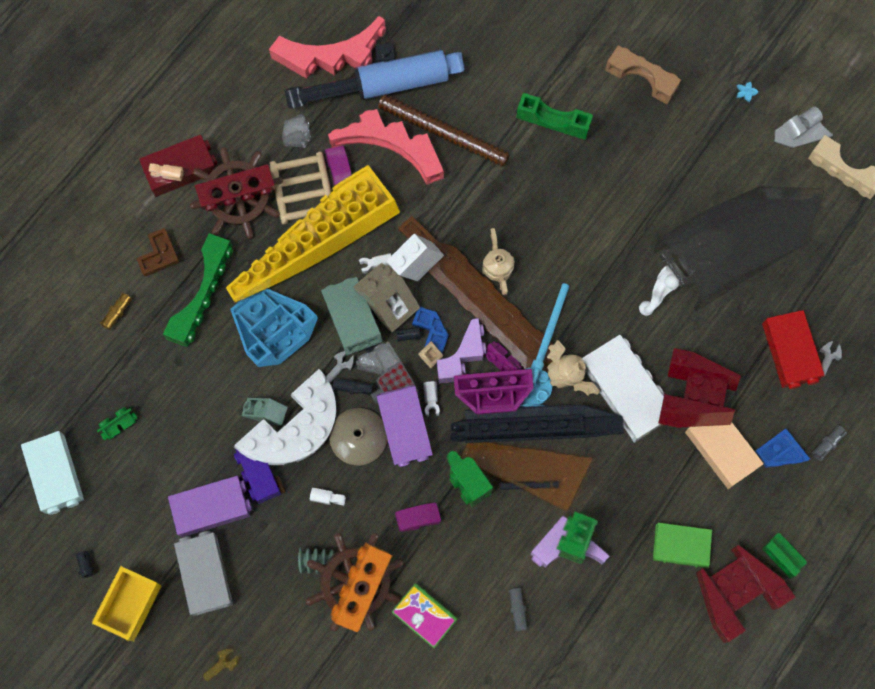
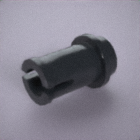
[396,326,421,342]
[75,551,95,578]

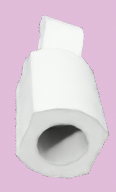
[359,253,391,273]
[423,381,440,416]
[310,488,346,506]

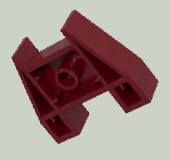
[658,348,741,428]
[696,545,795,643]

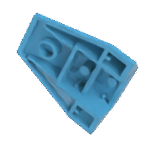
[230,289,318,367]

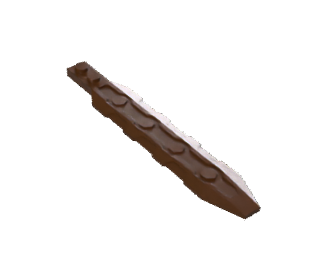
[398,216,553,373]

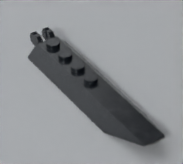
[450,404,624,443]

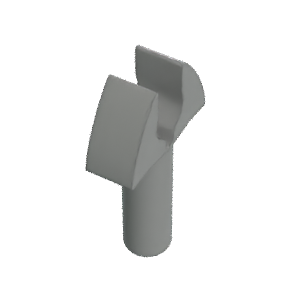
[819,341,842,376]
[326,351,354,383]

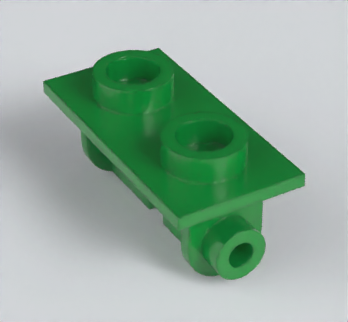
[97,406,138,440]

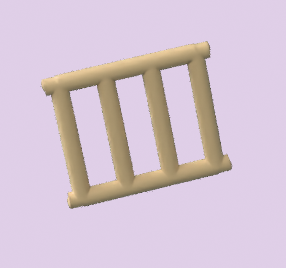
[270,152,331,224]

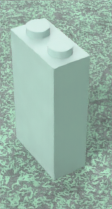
[21,431,84,515]

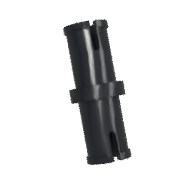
[333,378,373,396]

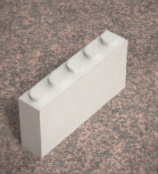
[582,335,664,443]

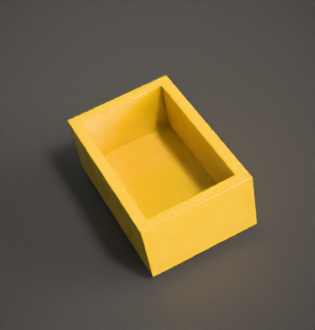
[92,566,162,642]

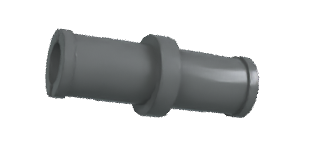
[812,425,847,461]
[508,588,528,631]

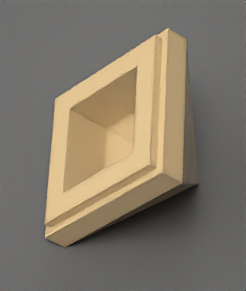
[418,341,443,368]

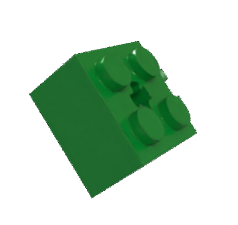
[447,451,493,507]
[556,512,598,564]

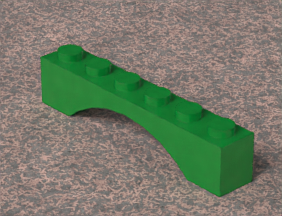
[163,233,233,347]

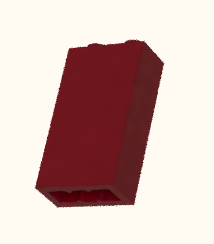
[139,134,218,197]

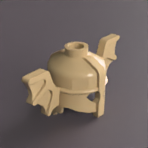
[482,228,515,295]
[547,340,600,396]

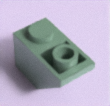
[241,398,288,425]

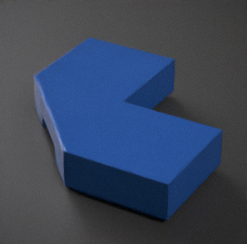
[412,307,449,354]

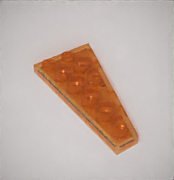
[461,442,593,512]

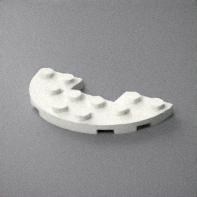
[234,369,336,465]

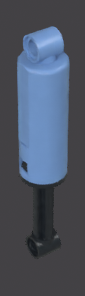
[284,50,465,108]

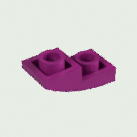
[325,146,351,185]
[395,503,441,532]

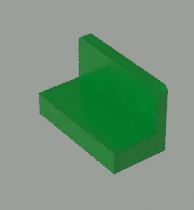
[761,533,807,579]

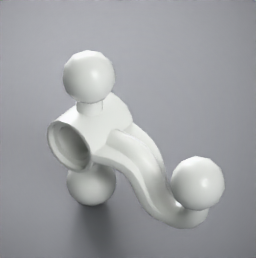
[639,266,683,316]

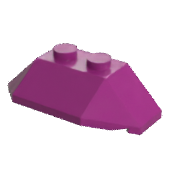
[454,369,534,415]

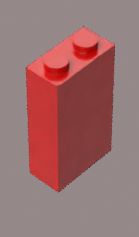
[762,310,824,389]

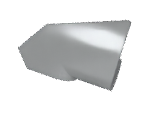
[774,107,833,148]

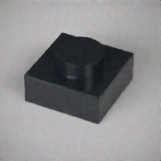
[375,43,394,63]

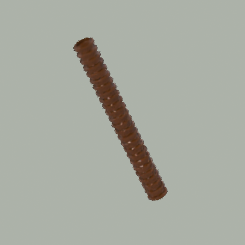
[378,94,510,167]

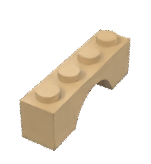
[808,135,875,199]

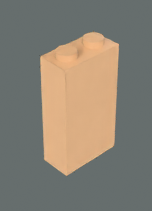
[685,422,764,489]

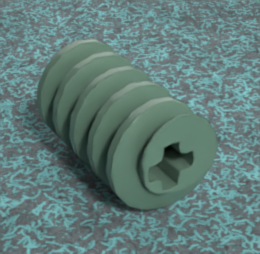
[298,548,340,574]

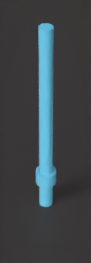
[531,284,569,385]

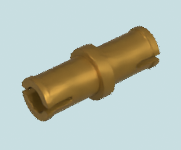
[100,293,132,330]

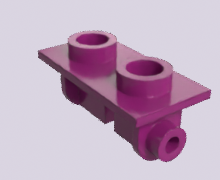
[484,341,522,372]

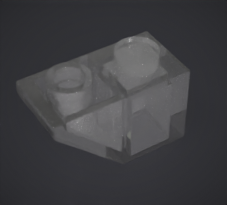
[282,115,311,148]
[356,342,401,375]

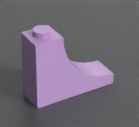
[530,516,609,568]

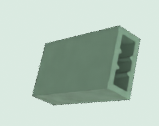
[321,277,382,356]

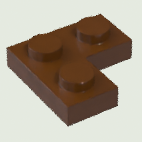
[136,228,179,277]

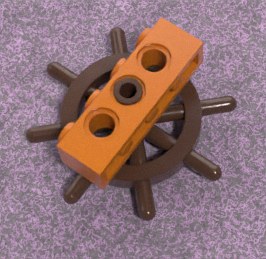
[305,533,403,633]

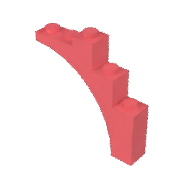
[269,16,386,79]
[328,109,444,185]

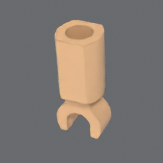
[149,164,184,181]

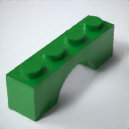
[516,93,593,140]

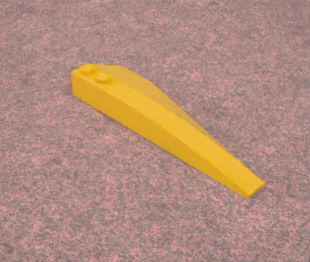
[226,165,400,302]

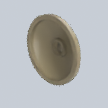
[329,408,387,466]

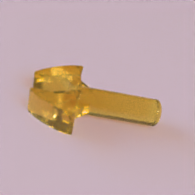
[203,649,238,681]

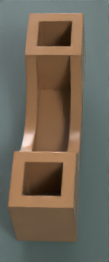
[605,45,681,105]

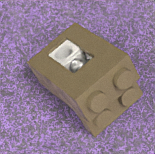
[353,263,420,332]

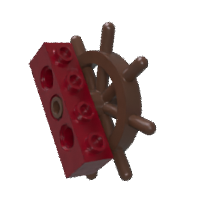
[190,147,283,239]

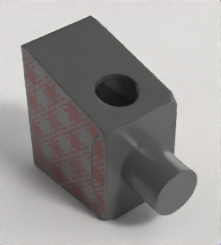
[370,361,419,404]

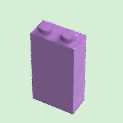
[376,385,432,467]
[168,476,252,537]

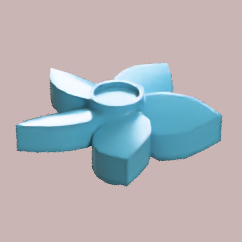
[737,82,758,102]

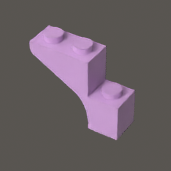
[437,318,486,384]

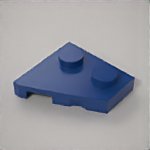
[755,429,810,468]

